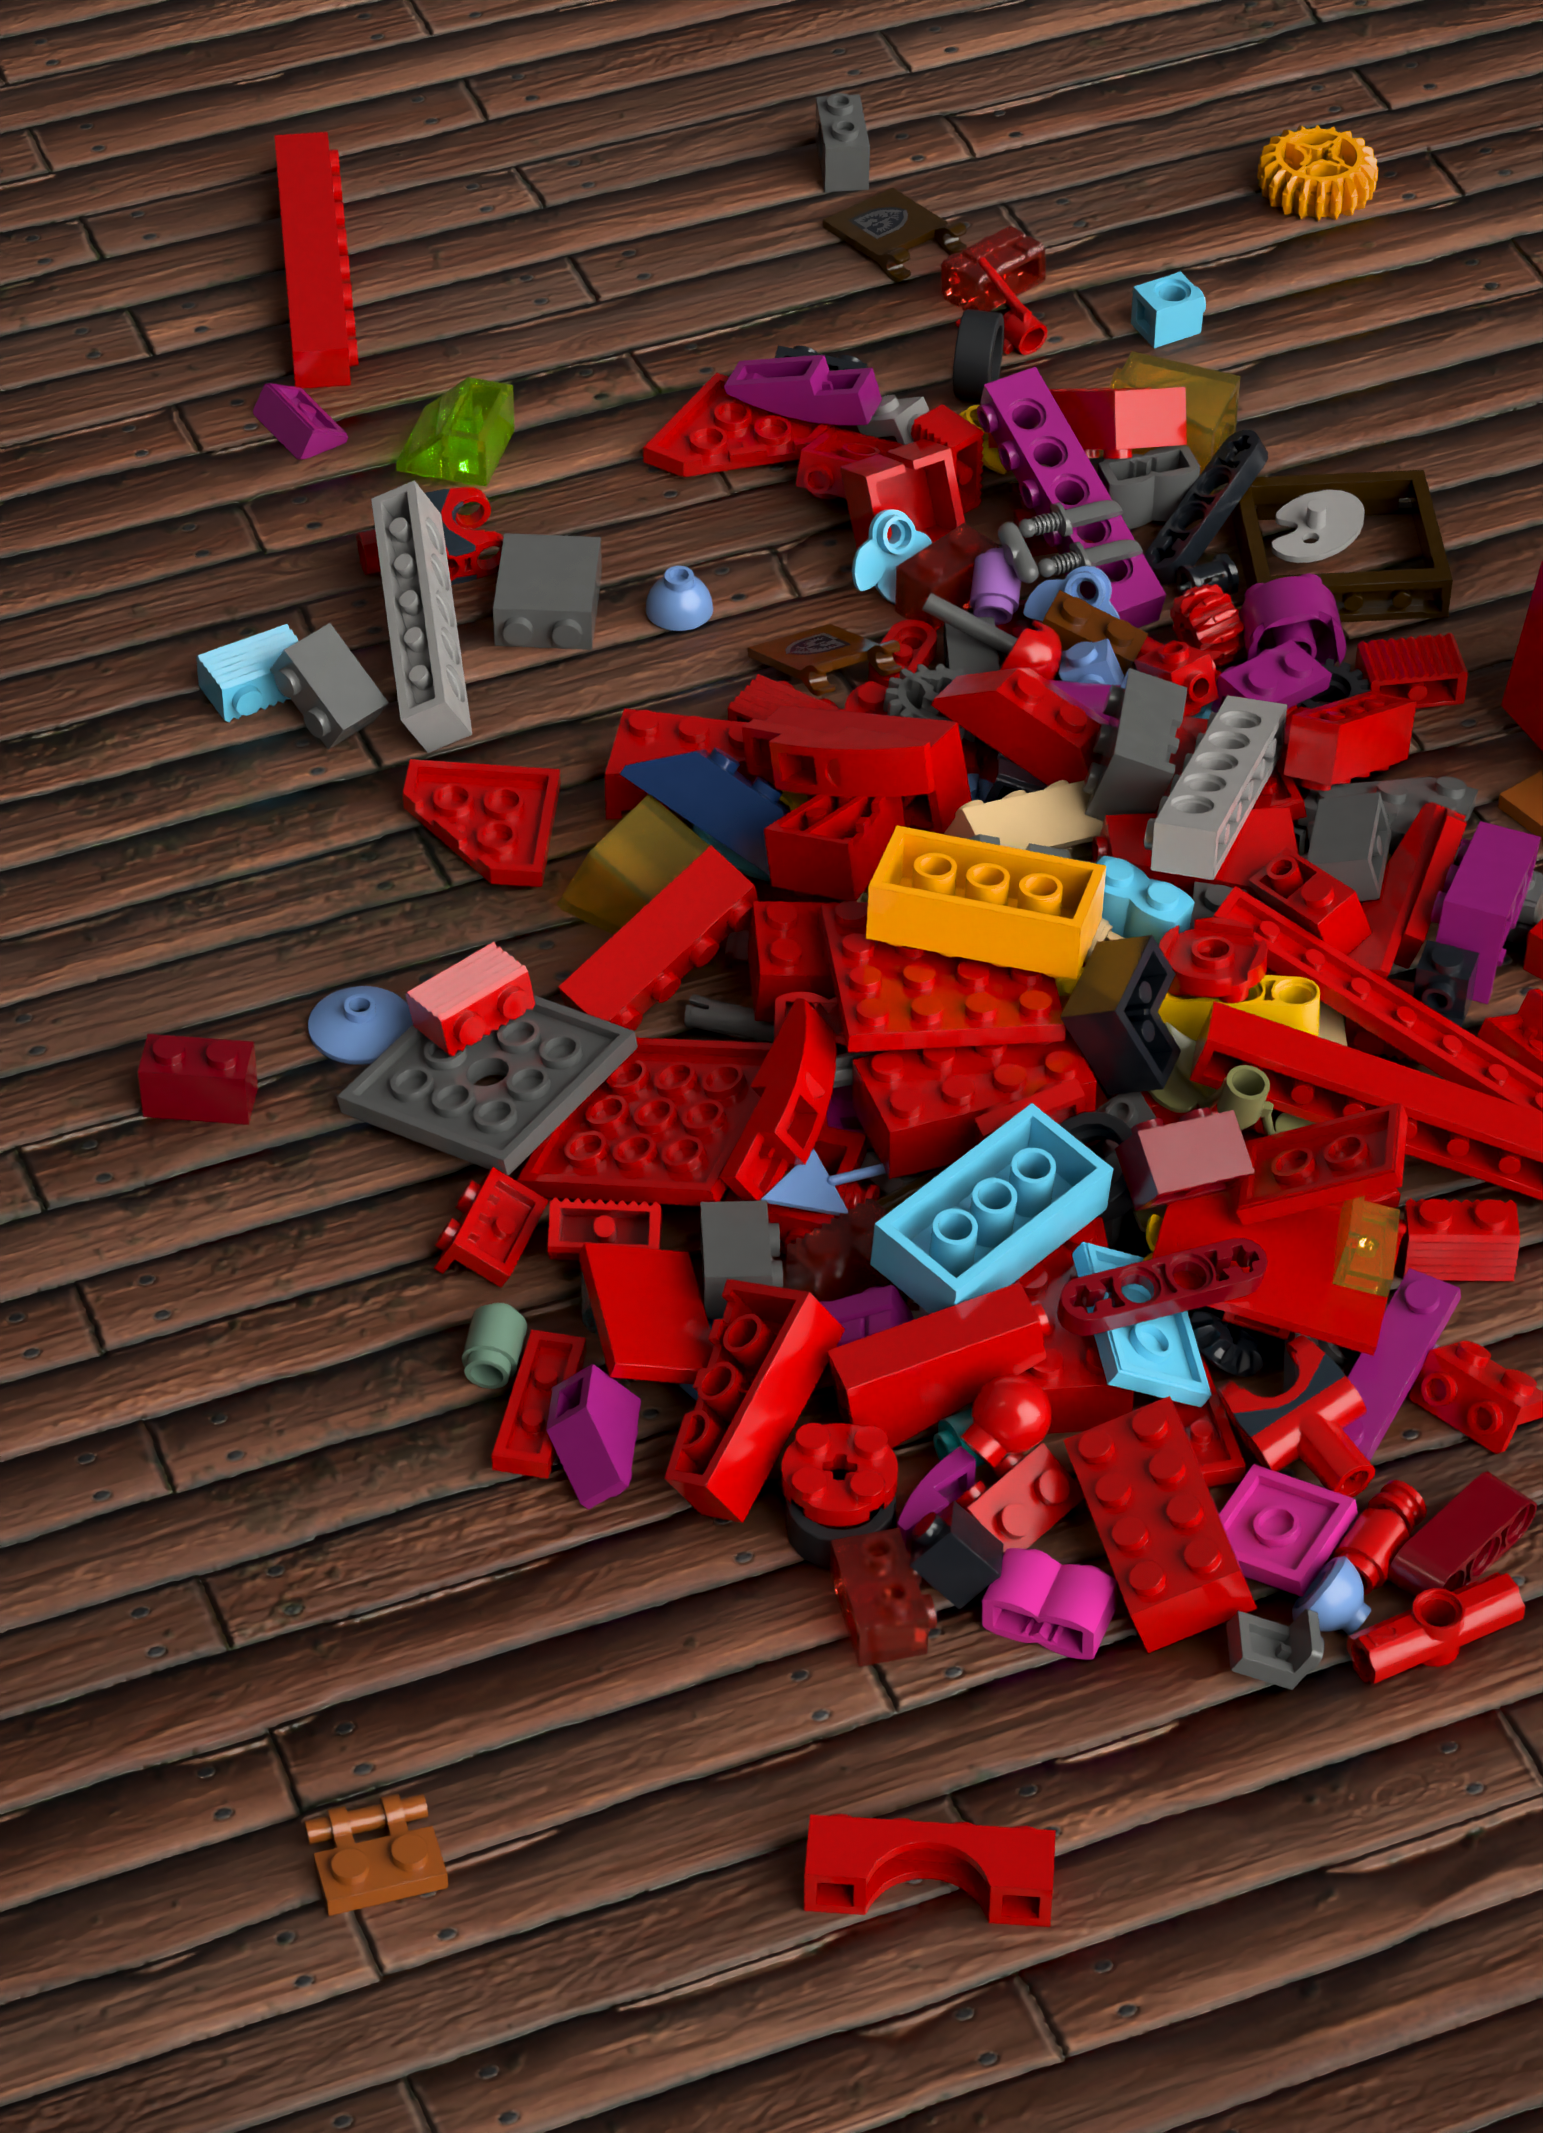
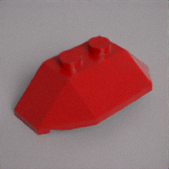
[931,668,1109,786]

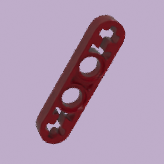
[1056,1238,1268,1336]

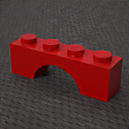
[804,1814,1056,1927]

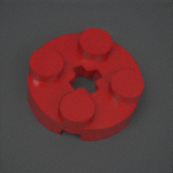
[1159,917,1267,1004]
[782,1423,898,1527]

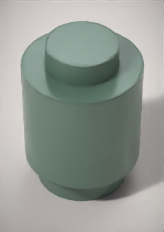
[462,1303,527,1389]

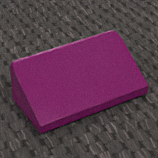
[253,383,349,460]

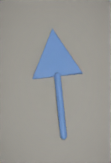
[761,1148,886,1218]

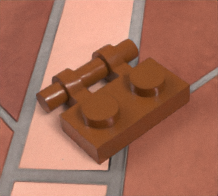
[304,1793,448,1916]

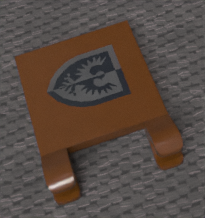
[748,623,902,697]

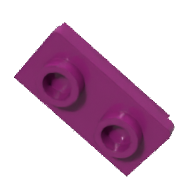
[1211,639,1332,713]

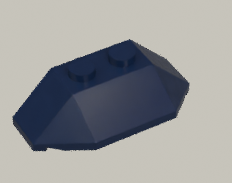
[620,747,791,876]

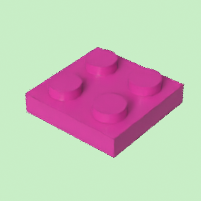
[1219,1464,1358,1597]

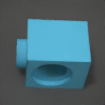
[1131,271,1206,348]

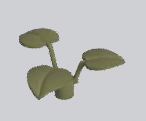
[1131,1022,1316,1233]

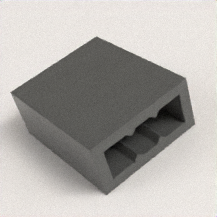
[493,533,602,650]

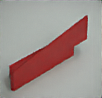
[1347,802,1467,980]

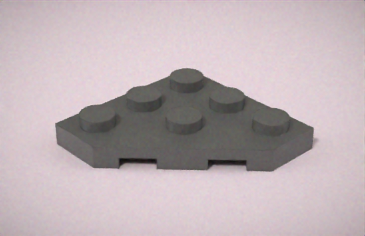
[1297,776,1478,851]

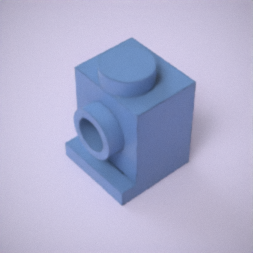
[1059,639,1125,685]

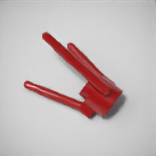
[956,257,1048,355]

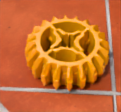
[1257,124,1378,222]

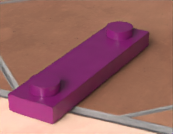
[1343,1268,1461,1461]

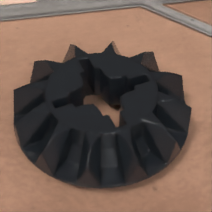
[1189,1306,1269,1377]

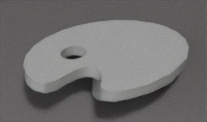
[1271,490,1365,563]

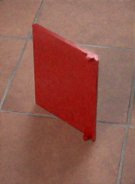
[1152,1184,1406,1356]

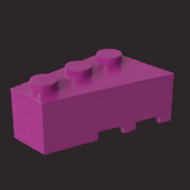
[1431,821,1541,1004]

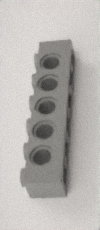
[371,480,473,753]
[1144,695,1287,880]

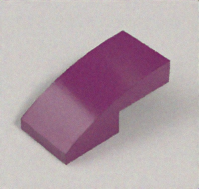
[896,1446,976,1568]

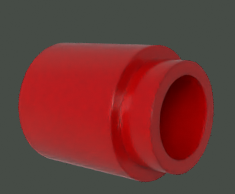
[1333,1508,1411,1595]

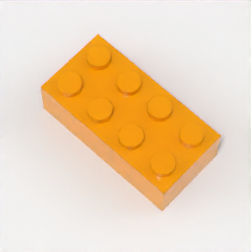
[866,825,1106,980]

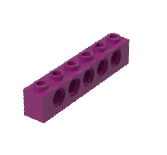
[977,367,1166,628]

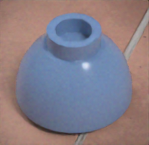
[645,566,713,631]
[1292,1556,1371,1636]

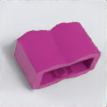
[982,1548,1118,1660]

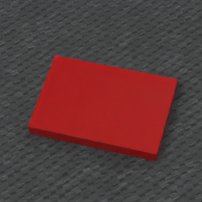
[1236,1103,1408,1226]
[578,1242,714,1384]

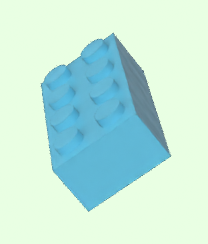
[870,1103,1113,1314]

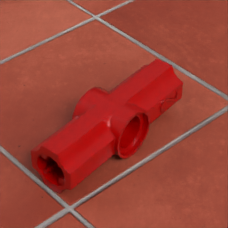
[1347,1572,1525,1684]

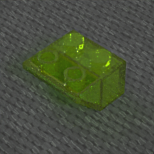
[396,377,515,487]

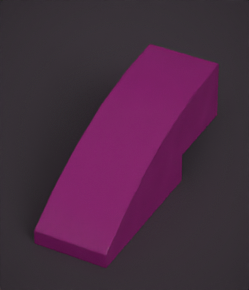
[724,355,882,425]

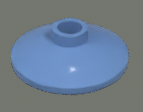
[308,986,413,1065]

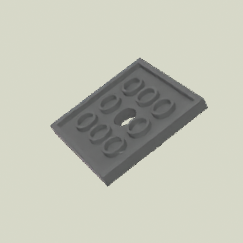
[337,995,638,1176]

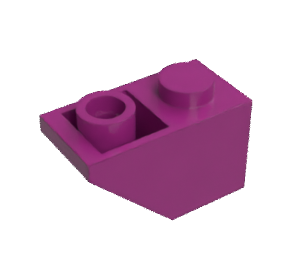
[546,1364,641,1510]

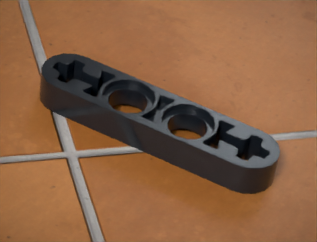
[1144,430,1268,585]

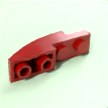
[741,719,936,797]
[719,998,836,1207]

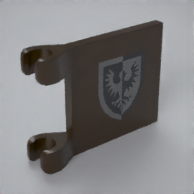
[823,188,967,282]

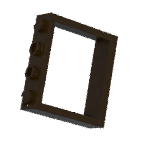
[1231,470,1453,622]

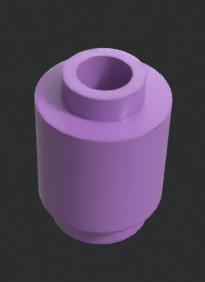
[970,548,1021,625]

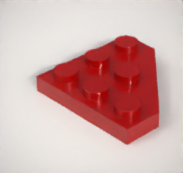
[643,372,837,477]
[403,759,561,887]

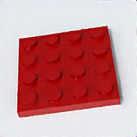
[820,901,1066,1052]
[517,1037,773,1206]

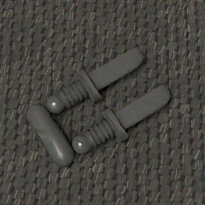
[998,500,1143,583]

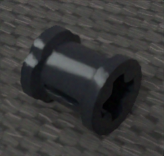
[1176,553,1239,596]

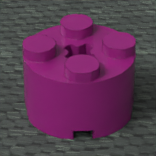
[1239,573,1346,666]

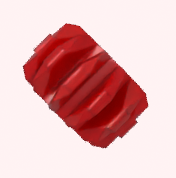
[1170,584,1244,667]

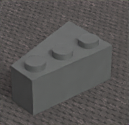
[1082,668,1187,821]

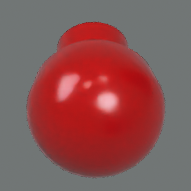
[960,1374,1052,1468]

